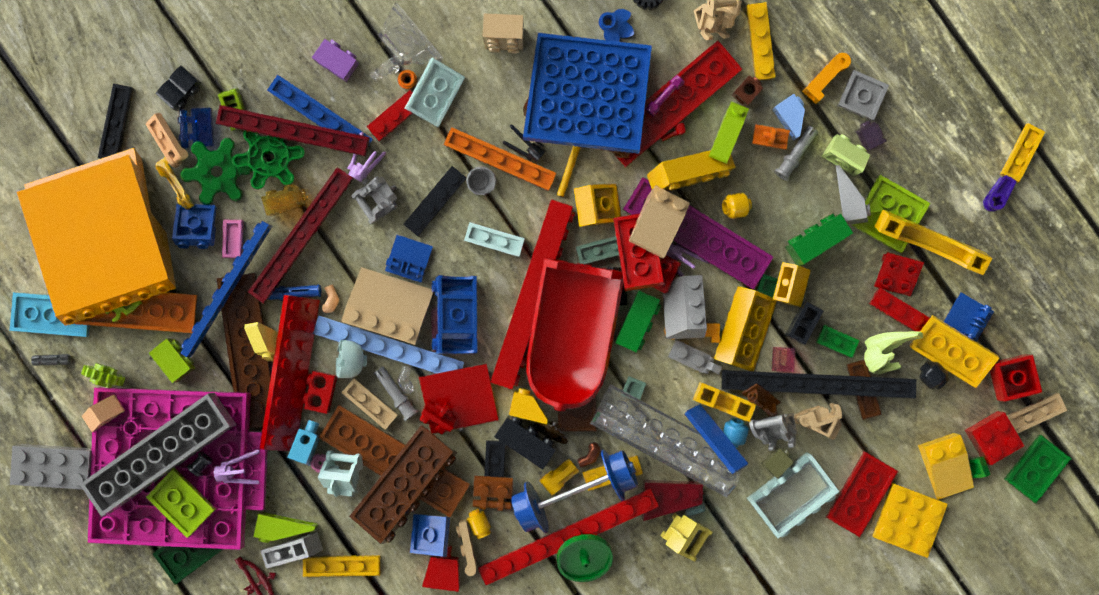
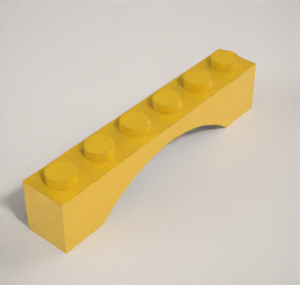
[874,209,992,275]

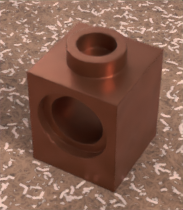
[732,75,763,107]

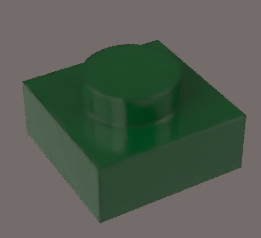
[757,274,778,298]

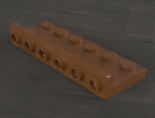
[349,425,457,544]

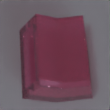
[772,347,795,372]

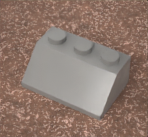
[663,275,707,339]

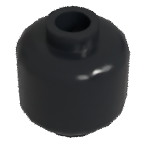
[919,361,949,390]

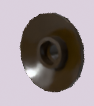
[534,421,568,444]

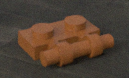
[473,476,513,511]

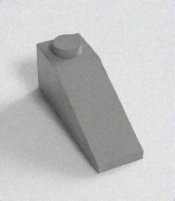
[836,165,871,225]
[260,532,323,569]

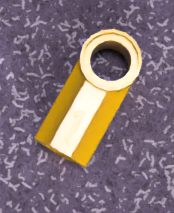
[539,459,579,496]

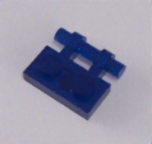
[178,107,214,149]

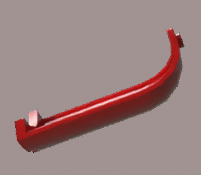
[526,258,624,411]

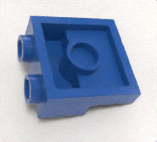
[172,204,217,249]

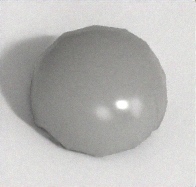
[466,166,496,195]

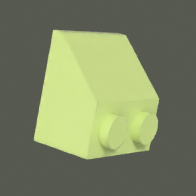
[822,134,870,176]

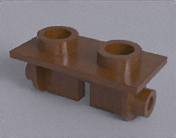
[742,384,781,417]

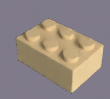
[483,13,524,53]

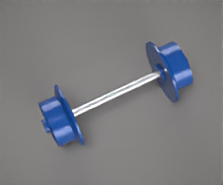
[512,449,638,533]

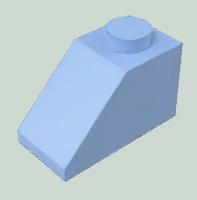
[772,94,805,141]

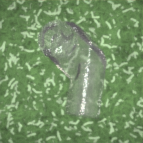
[397,365,414,394]

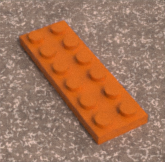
[75,293,198,333]

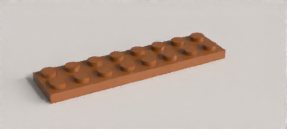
[319,405,470,517]

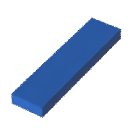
[685,404,748,474]

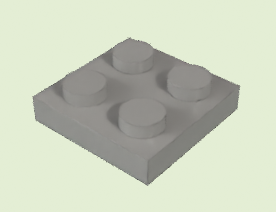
[838,70,889,121]

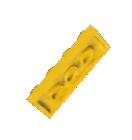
[910,315,999,388]

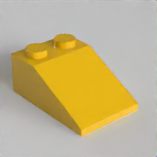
[918,433,974,500]

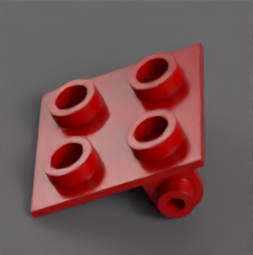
[874,252,924,297]

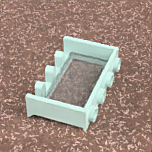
[747,452,839,538]

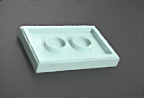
[404,58,465,127]

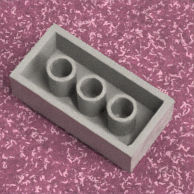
[10,444,91,489]

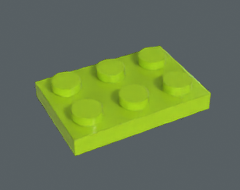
[146,468,216,538]

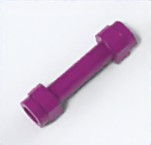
[645,75,685,116]

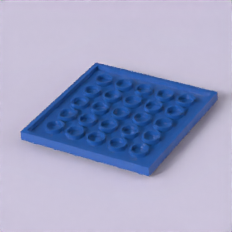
[523,33,652,154]

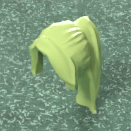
[864,331,923,374]

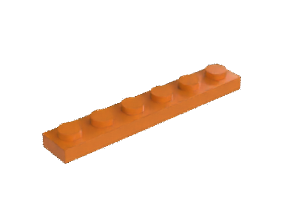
[444,127,556,191]

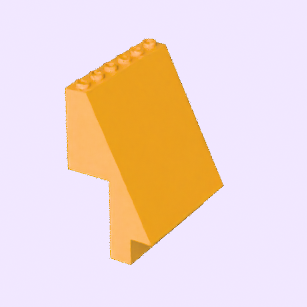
[17,148,176,326]

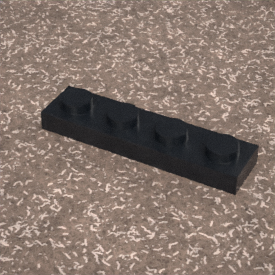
[403,166,467,237]

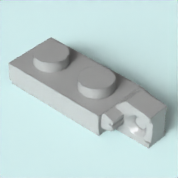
[668,340,722,374]

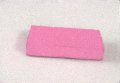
[222,220,244,258]

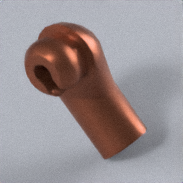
[577,442,601,468]

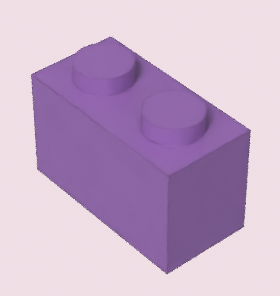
[312,39,359,82]

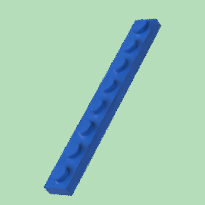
[180,221,273,357]

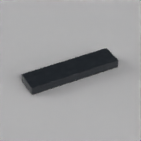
[98,83,134,159]

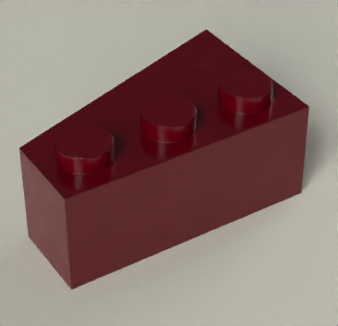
[642,480,703,521]

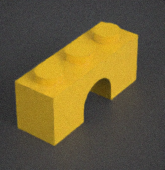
[693,382,756,422]

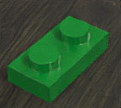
[815,325,860,358]

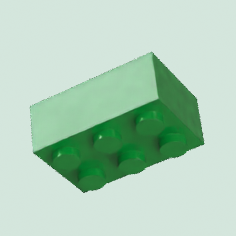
[785,213,853,266]

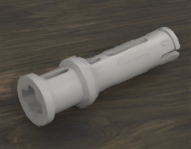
[774,126,818,181]
[374,366,419,421]

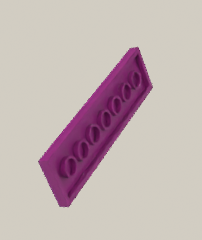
[623,177,773,290]

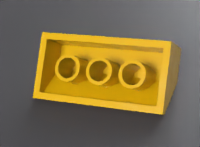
[714,286,777,371]

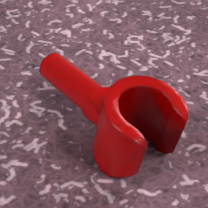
[661,123,686,142]

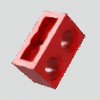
[302,370,338,414]

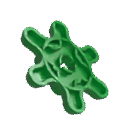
[232,131,305,190]
[180,138,253,205]

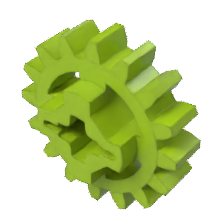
[81,363,126,388]

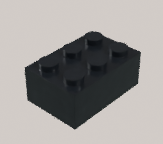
[494,415,556,470]

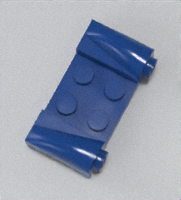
[432,275,477,354]

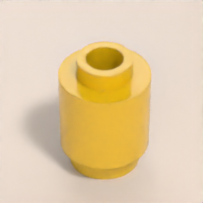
[466,509,492,539]

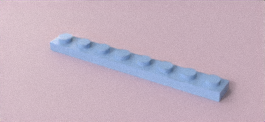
[313,315,465,373]

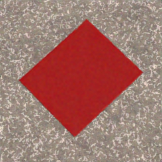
[419,364,499,433]

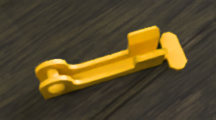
[155,157,194,210]

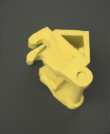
[660,513,713,562]

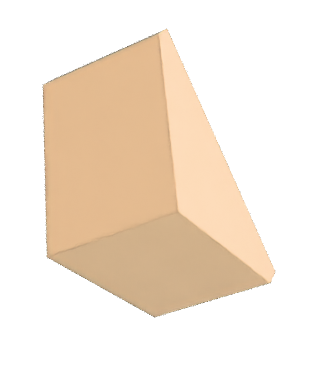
[82,395,125,432]

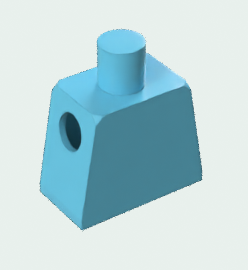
[287,420,319,466]

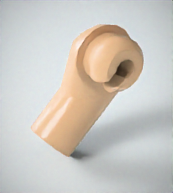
[322,284,339,313]

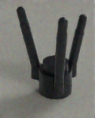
[503,124,546,162]

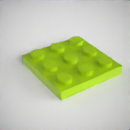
[851,175,930,254]

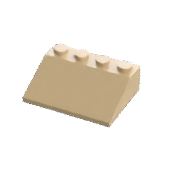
[341,267,434,345]

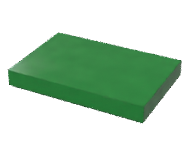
[1004,434,1071,504]

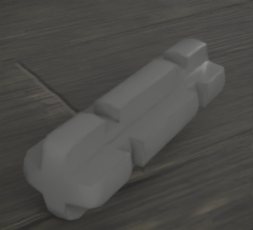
[31,354,71,366]

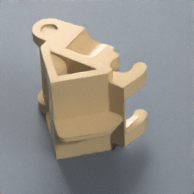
[694,0,742,40]
[794,403,842,440]

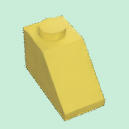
[244,322,278,361]

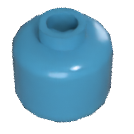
[723,418,749,448]

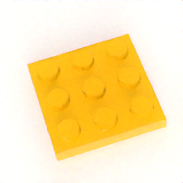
[872,483,948,558]

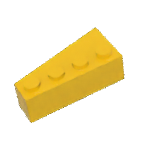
[647,150,736,192]

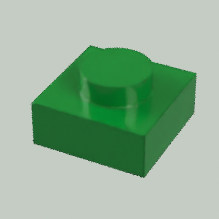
[969,456,991,479]

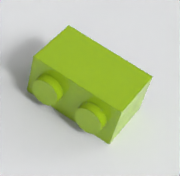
[149,338,195,383]

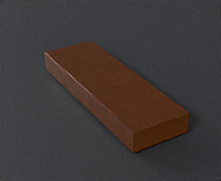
[846,359,882,420]

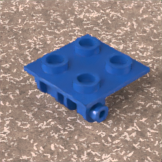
[385,235,433,282]
[943,292,994,342]

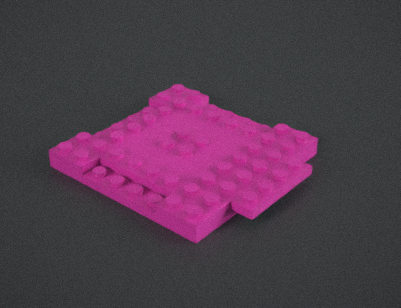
[87,387,268,550]

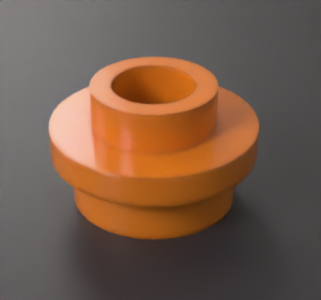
[398,70,417,89]

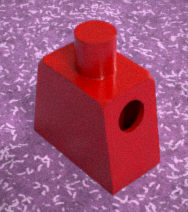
[422,545,460,592]

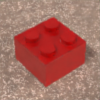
[990,354,1042,402]
[965,411,1025,465]

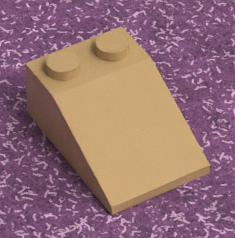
[629,185,690,258]

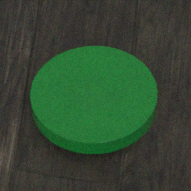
[556,534,613,582]

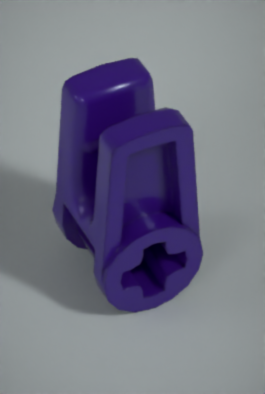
[983,175,1016,212]

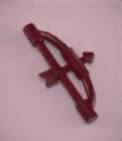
[234,556,276,595]

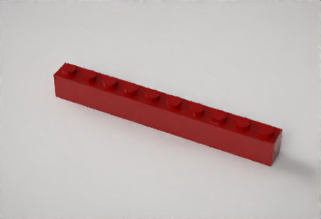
[490,199,575,389]

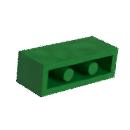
[614,291,661,352]

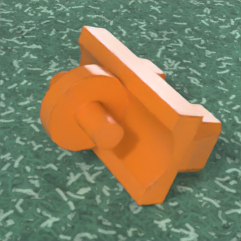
[752,124,790,150]

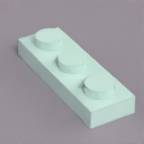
[464,222,525,257]

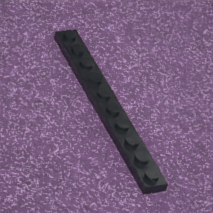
[721,370,916,399]

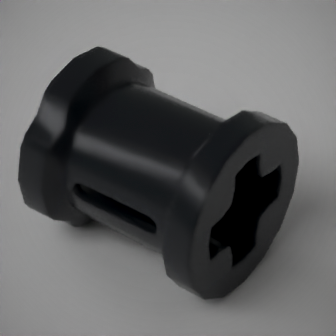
[187,451,214,478]

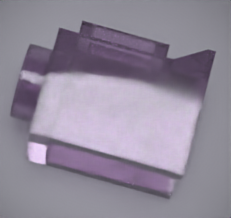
[856,120,887,151]

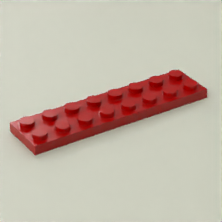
[614,40,742,168]
[259,295,320,451]

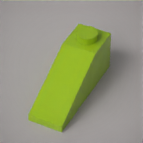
[709,101,749,164]
[253,512,318,543]

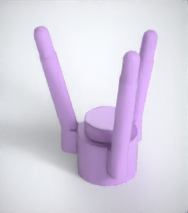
[348,132,386,182]
[666,243,710,277]
[214,450,260,484]

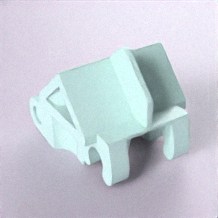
[318,450,363,497]

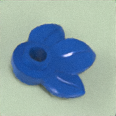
[599,9,634,42]

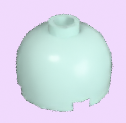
[336,340,367,378]

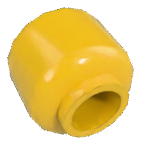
[722,193,752,219]

